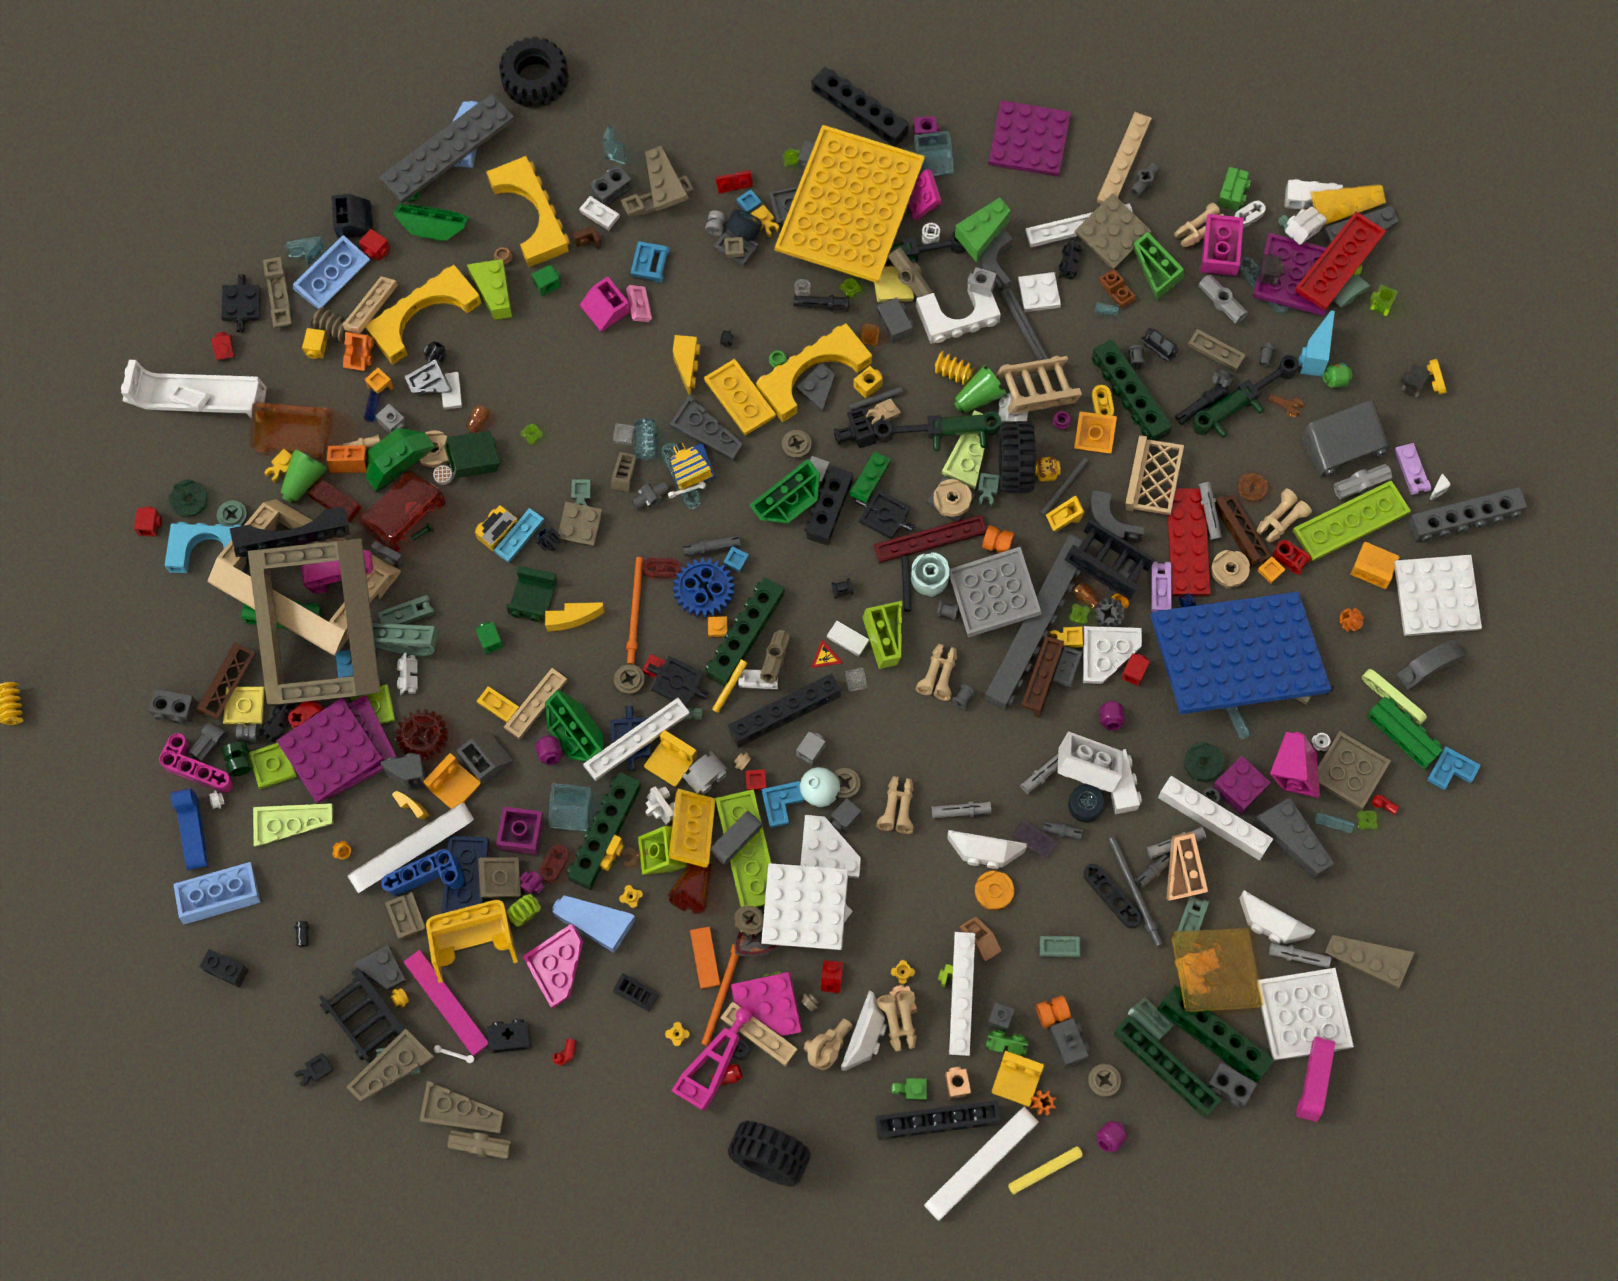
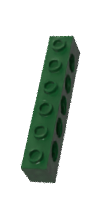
[1092,339,1172,441]
[705,577,785,687]
[567,772,642,891]
[1157,984,1274,1083]
[1113,1016,1221,1119]

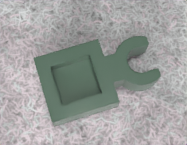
[978,473,1000,507]
[571,479,591,506]

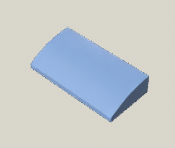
[293,235,370,309]
[173,862,261,925]

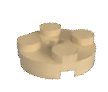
[419,430,449,468]
[933,479,971,517]
[1211,550,1250,589]

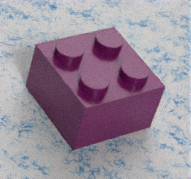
[1213,756,1271,815]
[496,806,544,855]

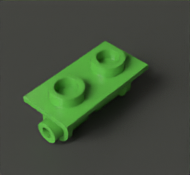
[986,1030,1028,1056]

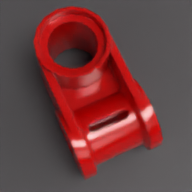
[1273,540,1312,575]
[288,700,325,729]

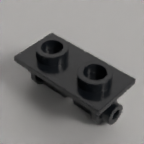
[1059,239,1082,279]
[1140,328,1179,361]
[260,703,293,743]

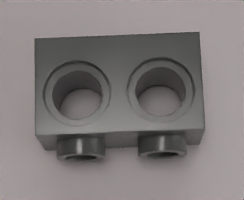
[590,165,633,206]
[149,689,197,724]
[1207,1062,1257,1108]

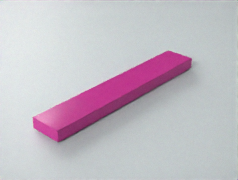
[404,950,488,1057]

